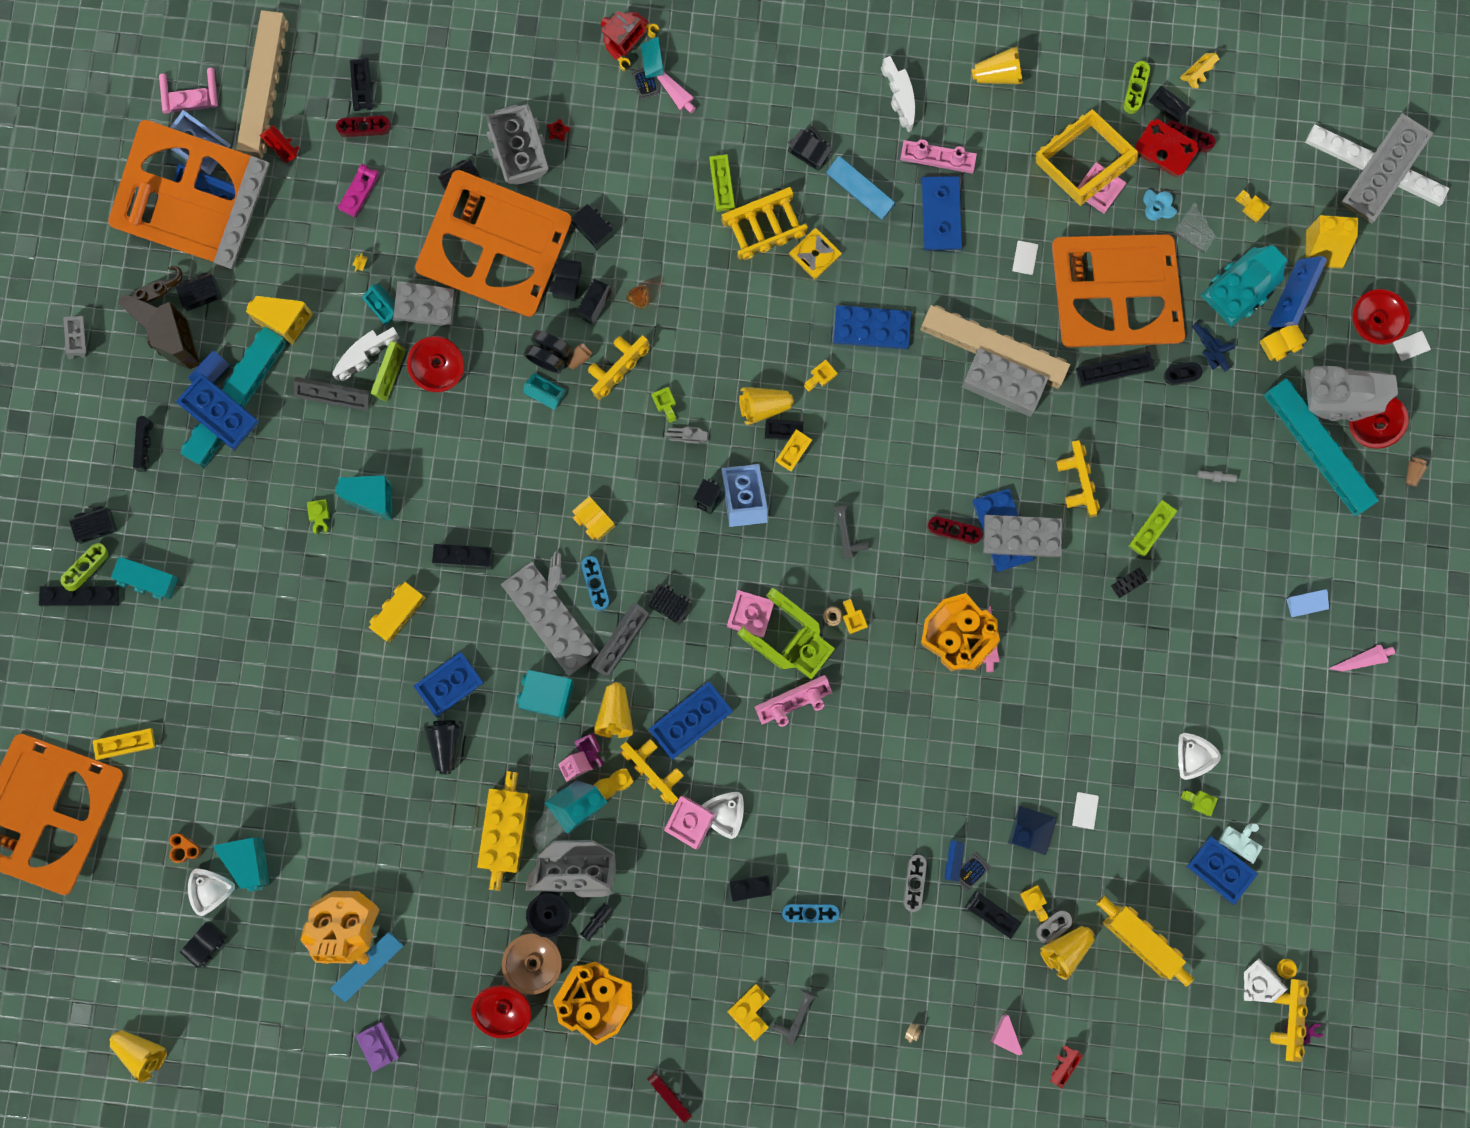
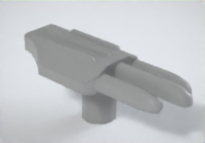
[664,427,708,444]
[548,551,566,592]

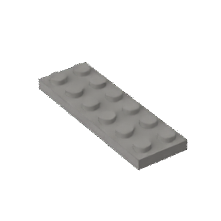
[1341,113,1433,224]
[501,562,599,677]

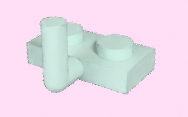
[1218,824,1263,864]

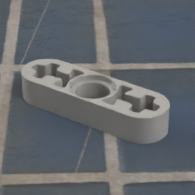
[903,855,927,912]

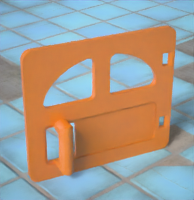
[108,120,251,262]
[415,170,572,317]
[1052,234,1185,347]
[0,734,124,895]

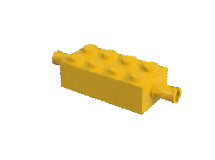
[477,771,530,891]
[1096,895,1194,987]

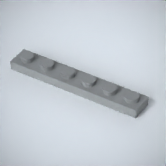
[214,156,270,270]

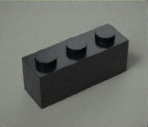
[432,544,494,570]

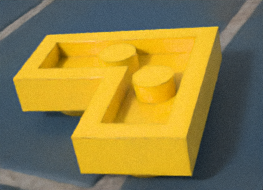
[727,984,770,1042]

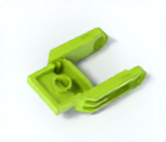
[737,588,835,679]

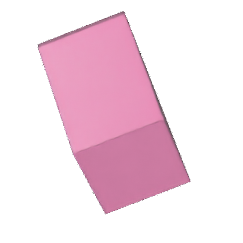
[558,751,592,782]
[991,1014,1023,1056]

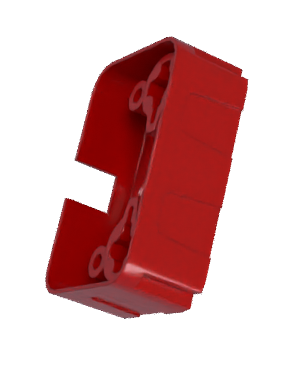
[1135,119,1199,177]

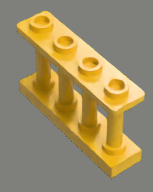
[721,187,808,260]

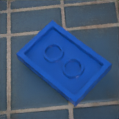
[414,652,484,718]
[1186,836,1258,905]

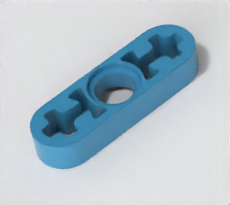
[581,556,610,611]
[782,904,839,923]

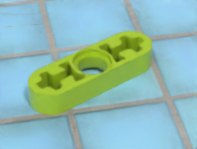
[1123,61,1150,114]
[60,543,108,591]

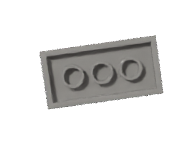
[983,515,1062,557]

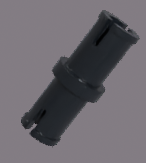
[580,903,614,942]

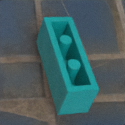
[111,556,178,601]

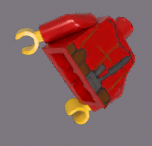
[601,12,659,71]

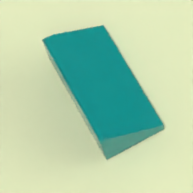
[641,37,664,78]
[362,284,395,325]
[523,373,566,410]

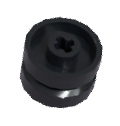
[523,330,572,374]
[526,893,571,937]

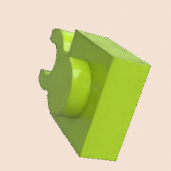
[307,499,330,535]

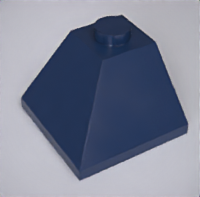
[1008,806,1057,855]

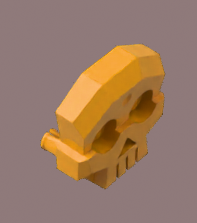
[921,593,1000,671]
[300,891,380,965]
[553,961,633,1045]

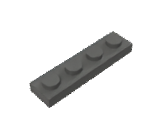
[294,377,370,411]
[591,602,650,678]

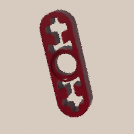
[336,116,391,137]
[1166,121,1216,153]
[927,516,982,545]
[647,1072,693,1123]

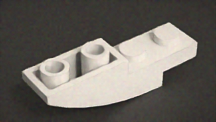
[881,56,915,132]
[332,327,400,381]

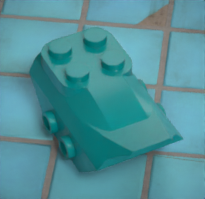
[1200,245,1287,328]

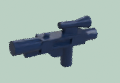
[1192,322,1235,372]

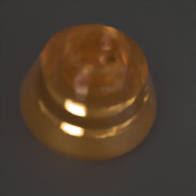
[626,285,651,309]

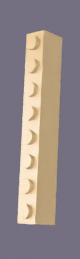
[236,10,289,160]
[920,305,1070,389]

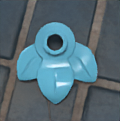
[1143,189,1177,221]

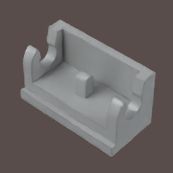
[63,316,86,359]

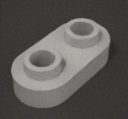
[1036,910,1072,943]

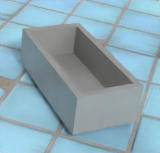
[961,348,1048,417]

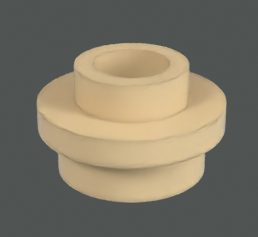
[823,607,843,626]
[905,1023,922,1043]

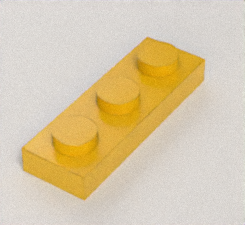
[93,728,156,760]

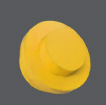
[1277,959,1297,979]

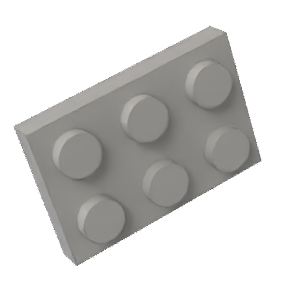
[393,281,454,327]

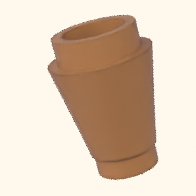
[565,343,593,370]
[1406,457,1428,487]

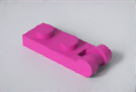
[338,164,380,218]

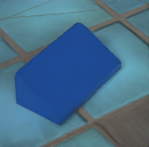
[188,350,231,383]
[944,840,965,882]

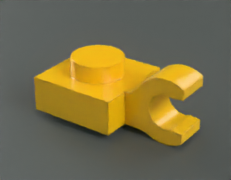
[1235,190,1269,223]
[804,360,838,392]
[842,599,868,635]
[1020,885,1049,922]

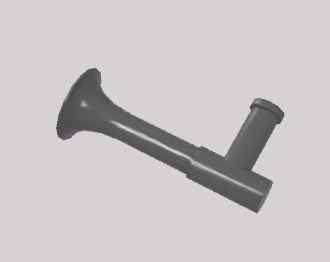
[830,505,869,559]
[771,989,819,1046]

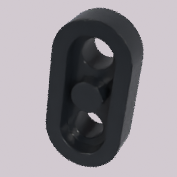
[1164,362,1203,385]

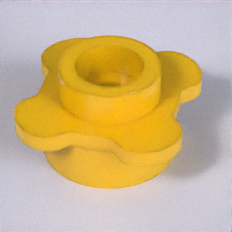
[353,252,368,272]

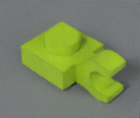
[651,387,676,423]
[1181,791,1218,817]

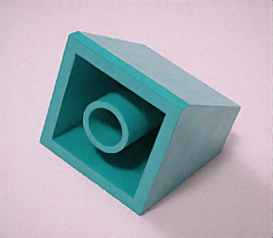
[335,475,392,520]
[516,670,575,720]
[545,780,608,834]
[214,837,270,892]

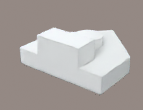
[1244,959,1288,1003]

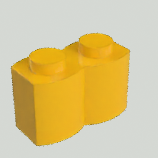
[1260,325,1307,362]
[572,496,616,542]
[593,769,634,800]

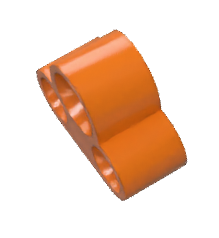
[169,834,202,863]

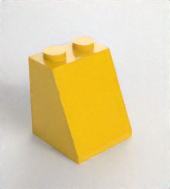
[1305,215,1358,268]
[246,296,313,345]

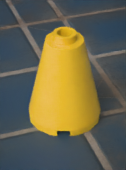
[971,47,1023,84]
[739,387,794,425]
[594,682,633,738]
[1040,926,1095,980]
[109,1030,167,1083]

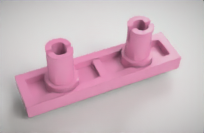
[900,140,977,174]
[754,675,832,727]

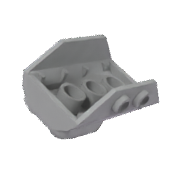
[485,104,548,185]
[1304,366,1398,421]
[525,840,616,897]

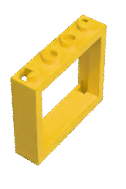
[1036,109,1138,206]

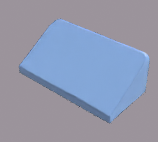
[1286,589,1329,618]

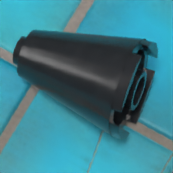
[424,720,464,774]

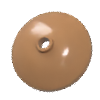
[502,933,562,995]

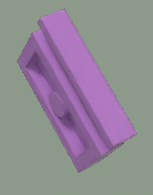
[356,1021,400,1072]

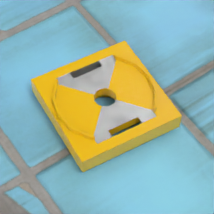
[789,228,842,280]

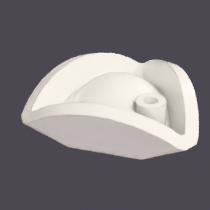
[1178,733,1221,780]
[701,792,744,839]
[188,869,235,916]

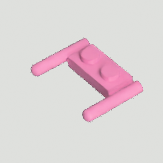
[159,68,218,114]

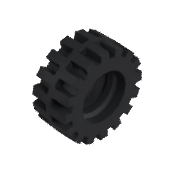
[1111,567,1148,598]

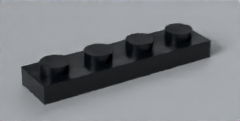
[1076,352,1154,387]
[39,586,119,607]

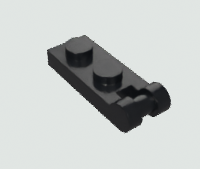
[350,58,373,111]
[133,416,153,472]
[965,891,1022,939]

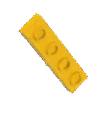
[588,335,651,401]
[1056,440,1100,518]
[620,739,684,805]
[1270,979,1309,1062]

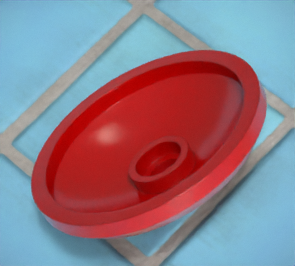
[1352,289,1410,345]
[407,336,464,392]
[1349,397,1409,449]
[471,985,531,1039]

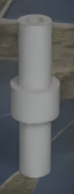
[1197,470,1237,482]

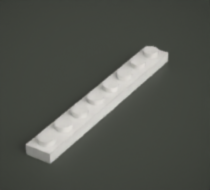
[1305,124,1449,207]

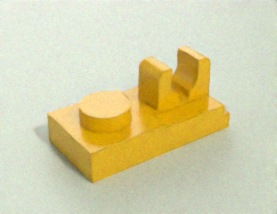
[1180,53,1219,88]
[775,429,812,471]

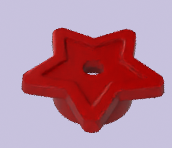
[547,119,571,142]

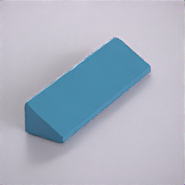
[826,156,895,220]
[330,932,404,1002]

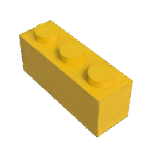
[369,582,426,643]

